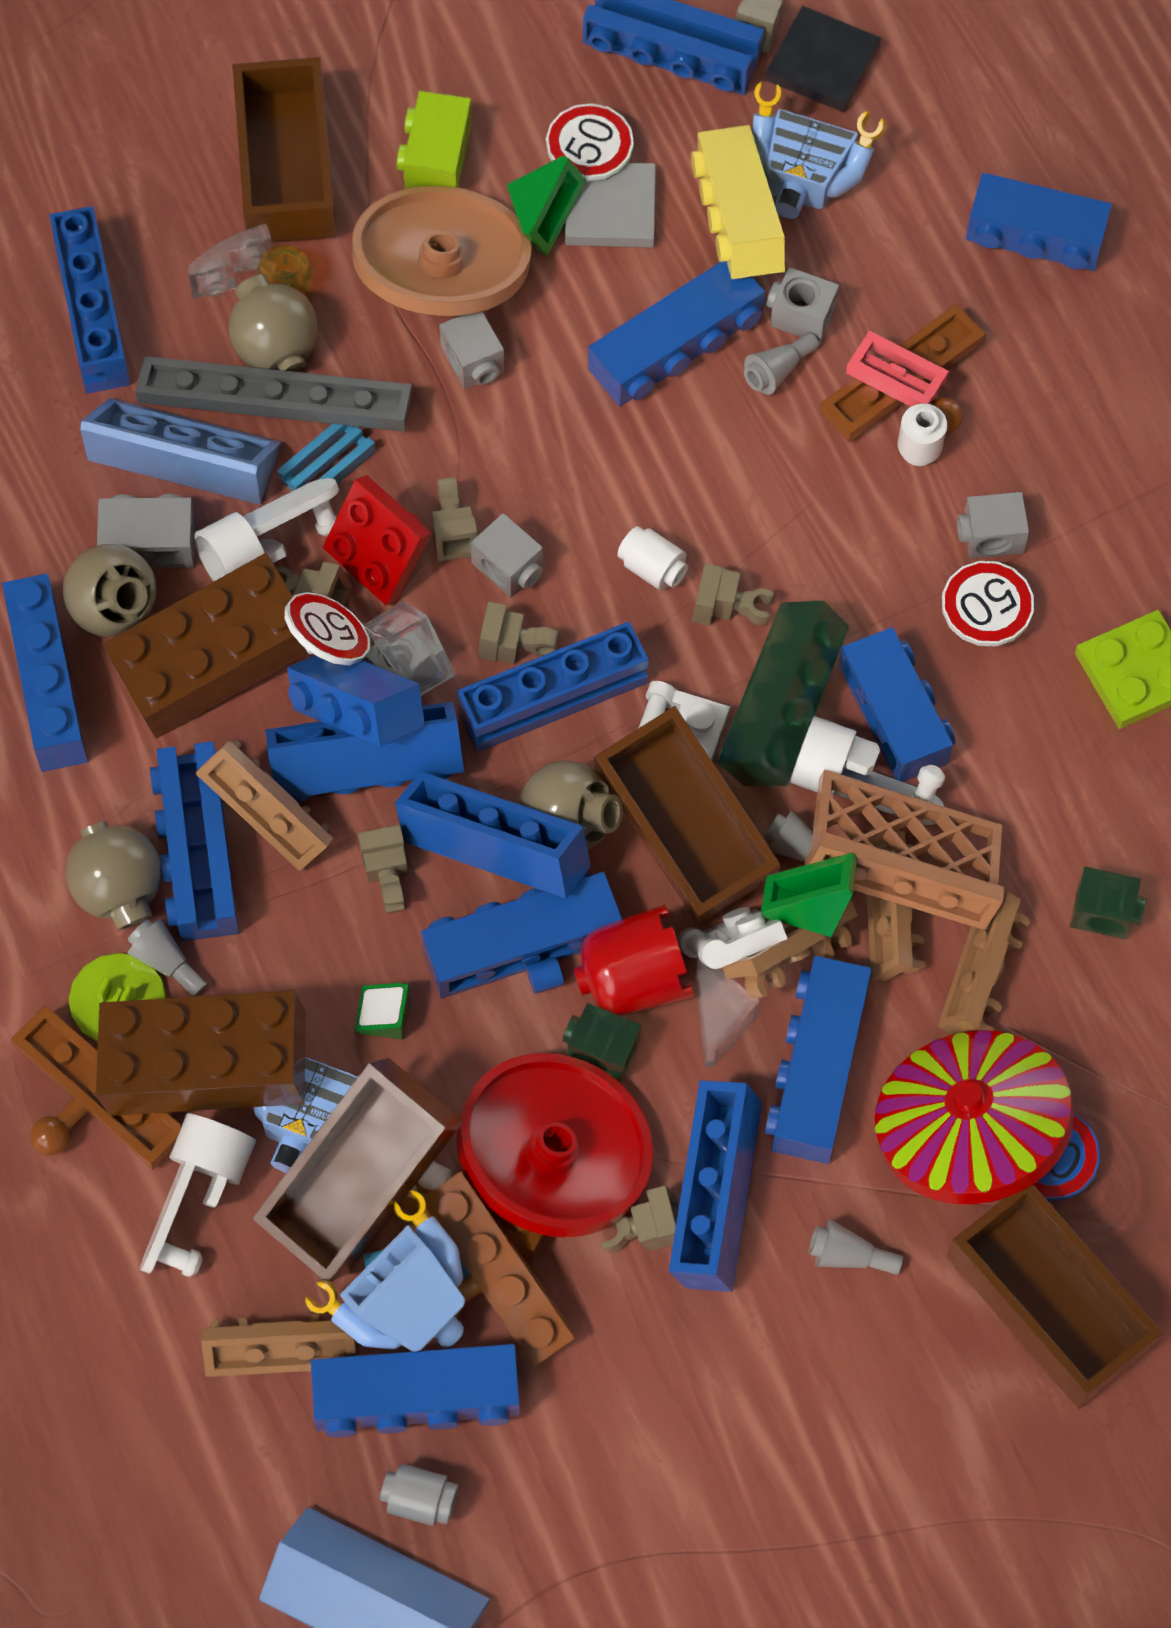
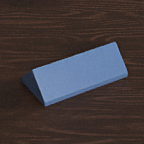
[80,398,282,505]
[259,1507,490,1628]

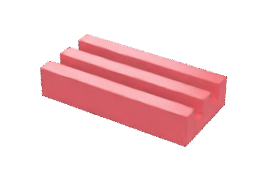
[846,330,949,407]

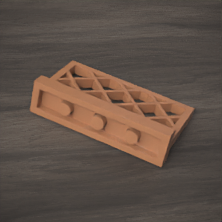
[805,770,1004,930]

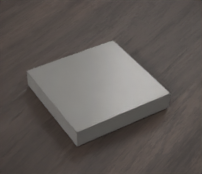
[565,163,655,247]

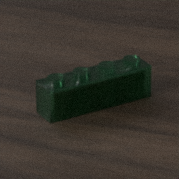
[717,600,849,786]

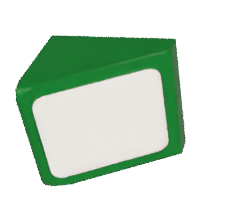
[354,983,410,1040]

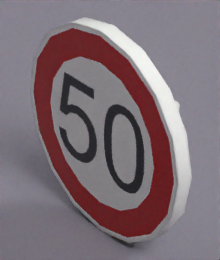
[546,104,634,181]
[942,561,1034,646]
[285,592,370,666]

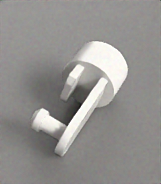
[194,478,339,582]
[790,716,945,825]
[140,1113,256,1278]

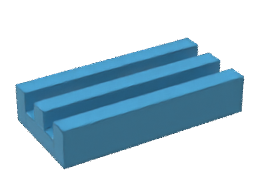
[277,424,376,491]

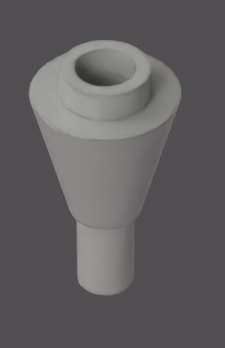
[744,333,819,395]
[764,810,813,862]
[128,919,208,997]
[809,1219,903,1275]

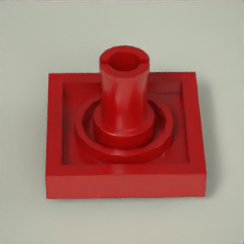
[322,475,432,606]

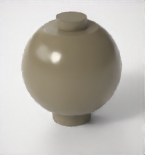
[228,274,319,372]
[63,544,157,637]
[518,760,623,851]
[65,820,162,931]

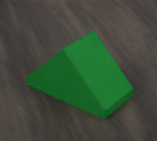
[507,156,586,256]
[761,852,857,937]

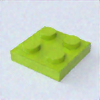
[1075,610,1171,729]

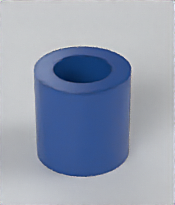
[526,956,564,994]

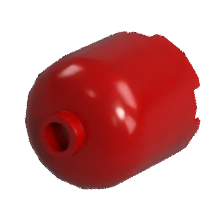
[573,904,694,1016]

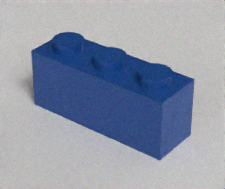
[965,172,1112,271]
[838,627,955,782]
[287,655,425,747]

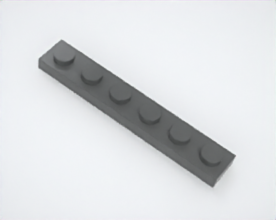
[135,356,413,432]

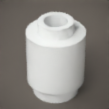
[898,404,947,466]
[617,526,688,591]

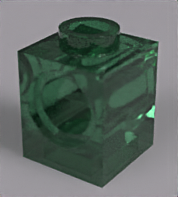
[1069,866,1146,940]
[562,1003,641,1083]

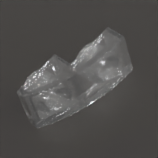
[187,224,274,299]

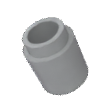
[380,1463,459,1526]

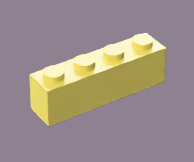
[691,125,785,279]

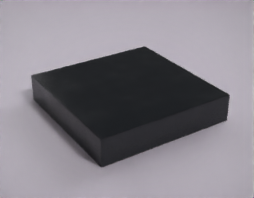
[765,6,881,113]

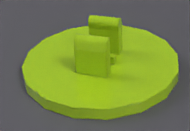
[69,953,166,1043]

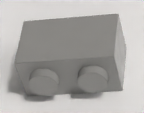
[97,494,195,568]

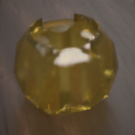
[257,244,313,294]

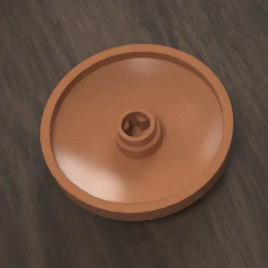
[352,186,531,316]

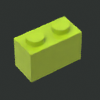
[397,91,472,189]

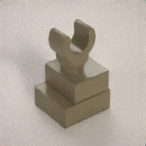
[735,0,783,54]
[432,477,477,561]
[276,562,352,606]
[692,563,774,626]
[478,601,558,664]
[358,825,408,913]
[601,1185,679,1252]

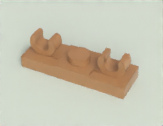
[195,740,333,871]
[866,830,926,981]
[937,892,1030,1034]
[722,900,857,999]
[201,1313,357,1377]

